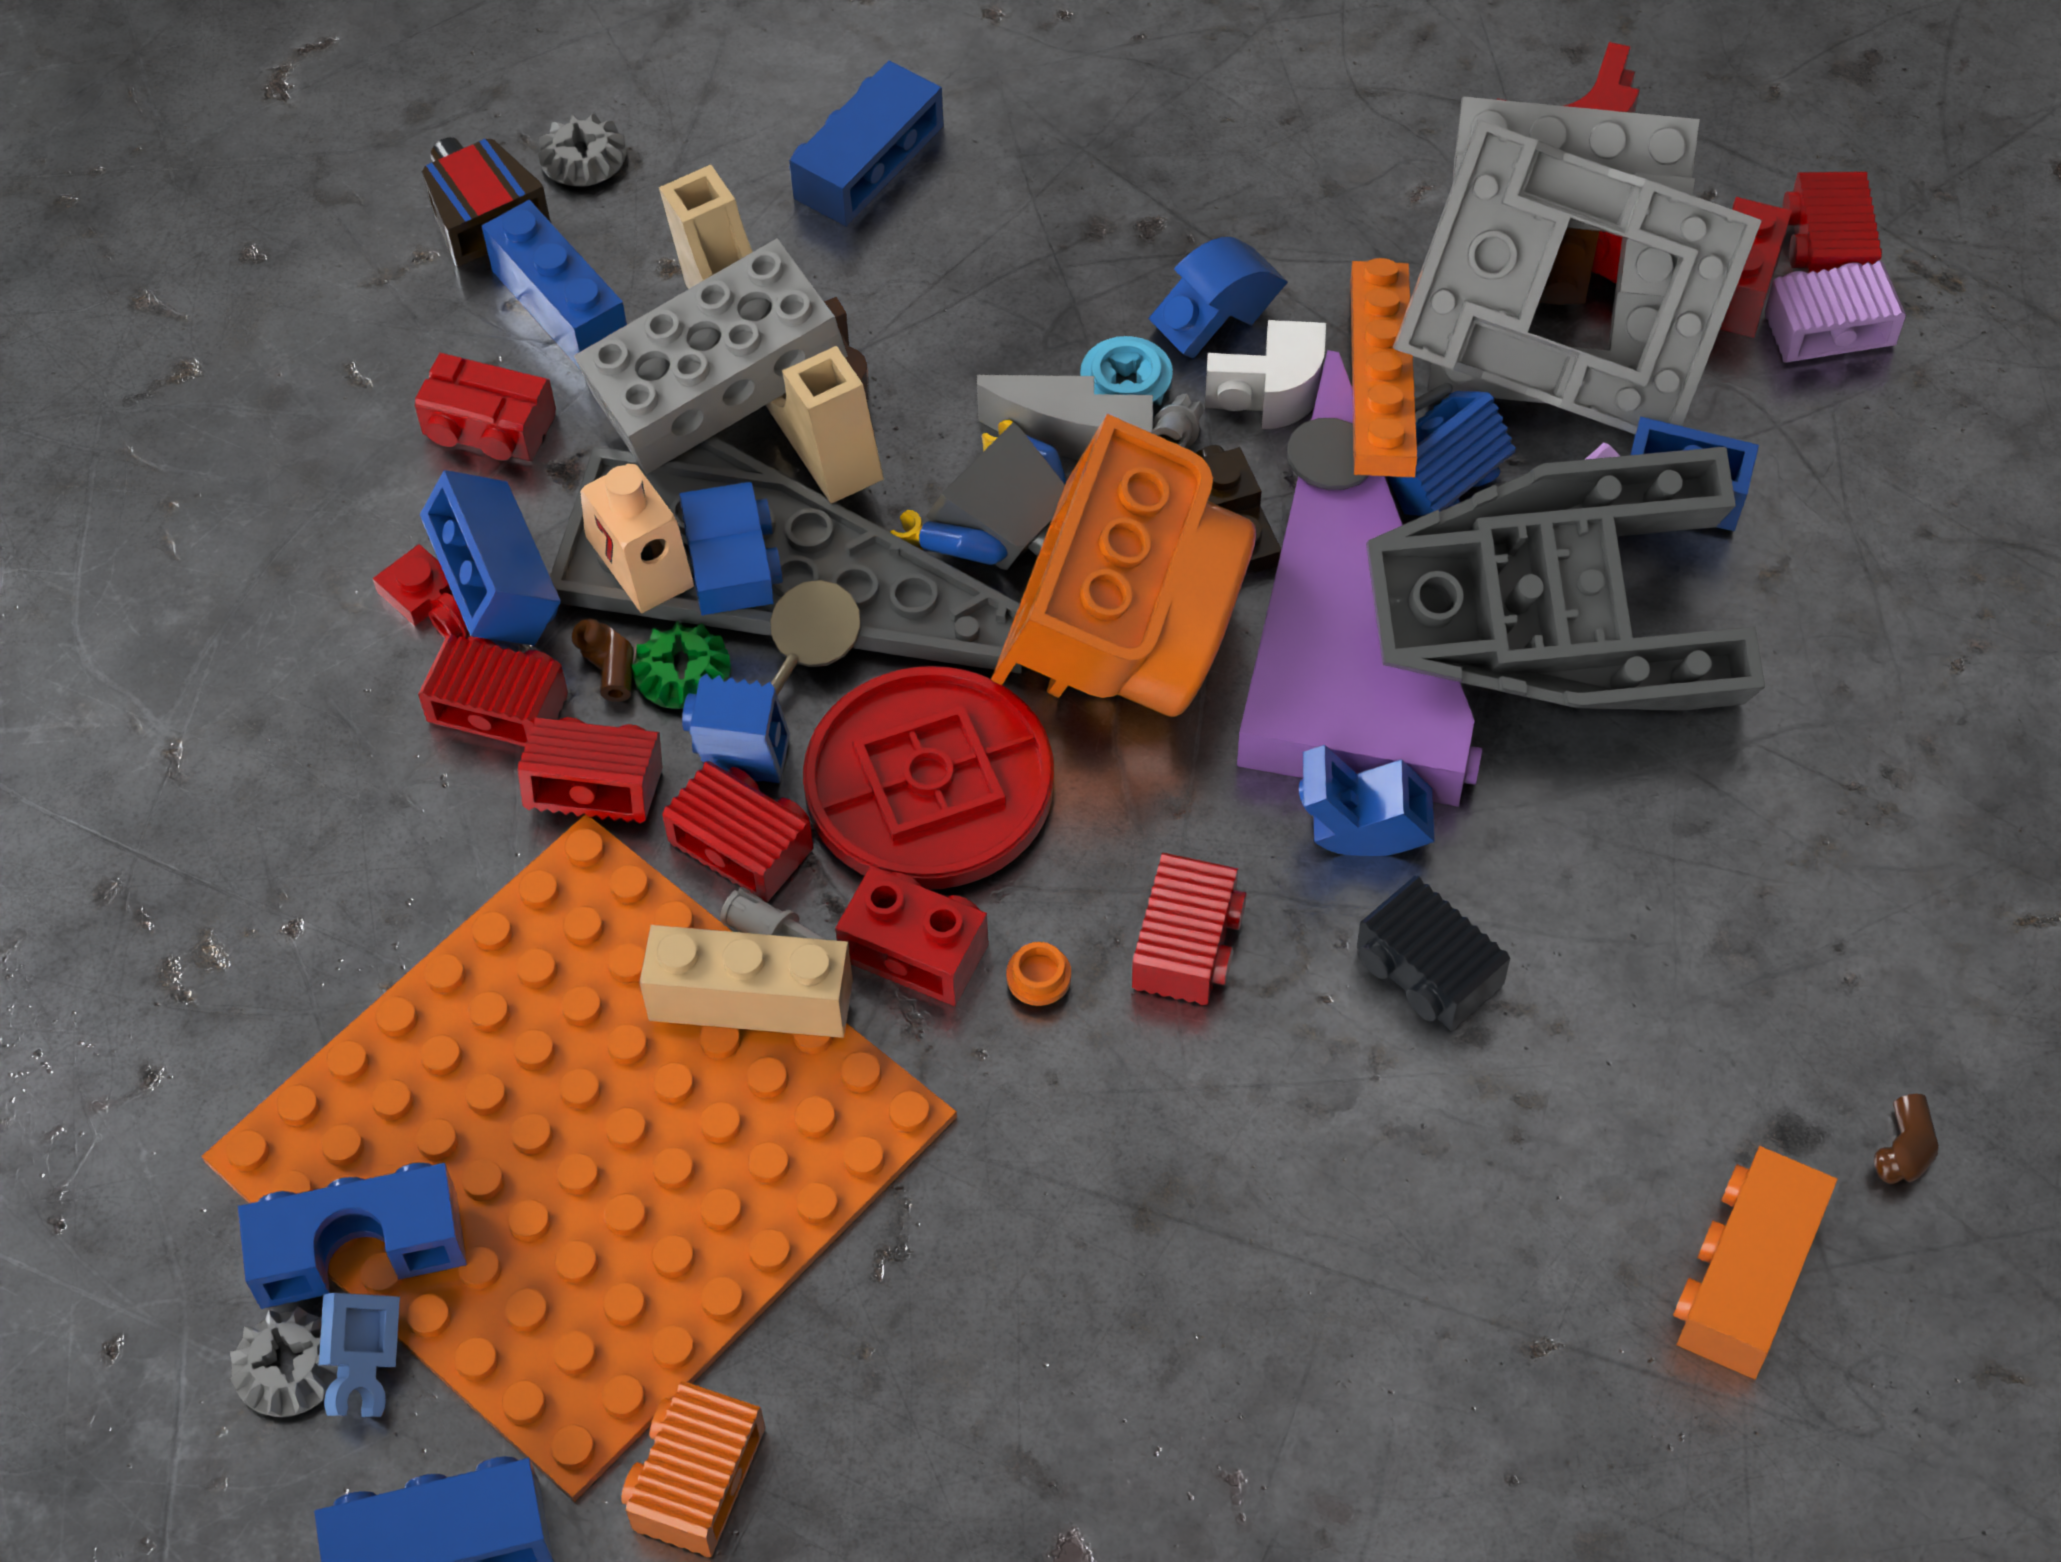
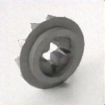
[538,113,626,186]
[230,1306,338,1417]

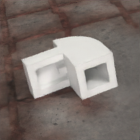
[1205,320,1326,429]

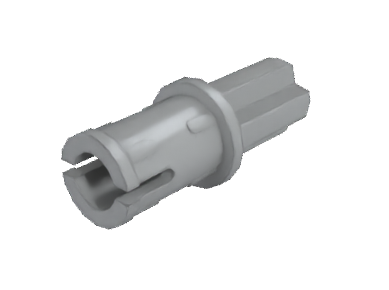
[1150,394,1204,448]
[720,887,826,940]

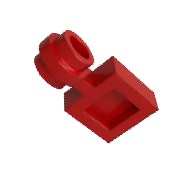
[373,544,470,638]

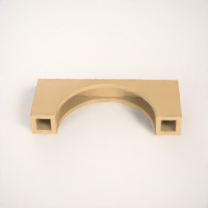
[659,164,884,504]

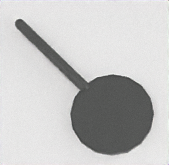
[1287,383,1453,490]

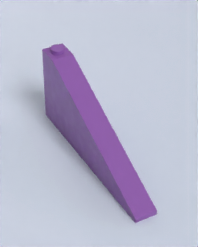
[1237,350,1483,807]

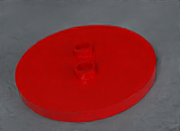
[803,666,1054,890]

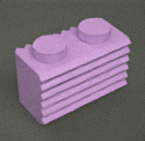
[1765,260,1906,362]

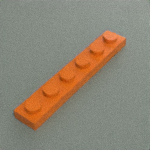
[1350,258,1417,477]

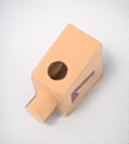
[580,463,694,614]

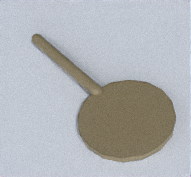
[770,580,861,696]

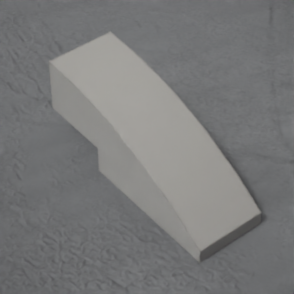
[977,375,1153,460]

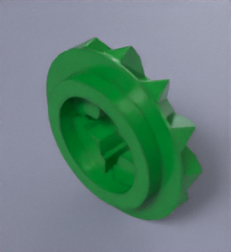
[632,620,731,709]

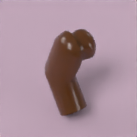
[572,618,634,702]
[1874,1094,1939,1184]

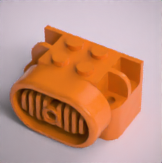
[991,414,1256,717]

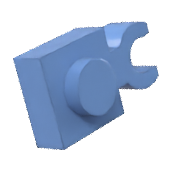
[319,1293,400,1417]

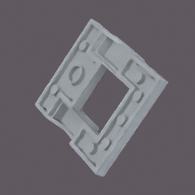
[1427,96,1700,404]
[1393,119,1762,434]

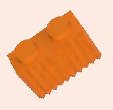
[621,1381,766,1557]

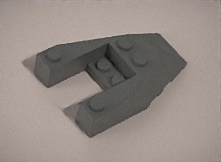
[1366,447,1765,710]

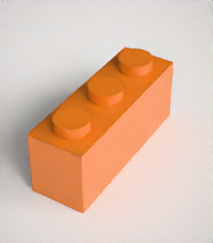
[1673,1146,1838,1380]

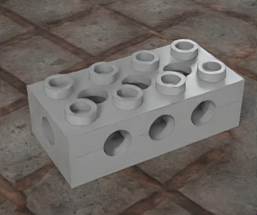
[574,238,848,475]

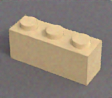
[639,925,853,1038]

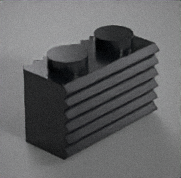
[1357,876,1510,1031]

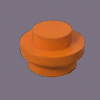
[1006,942,1071,1006]

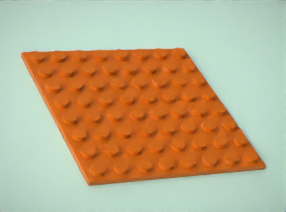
[201,814,957,1502]

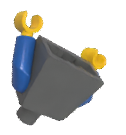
[890,420,1067,570]

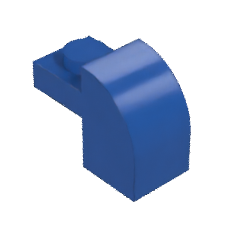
[1148,237,1288,359]
[1299,745,1435,856]

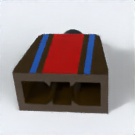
[421,137,551,268]

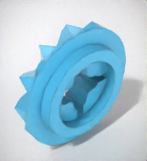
[1080,336,1173,405]

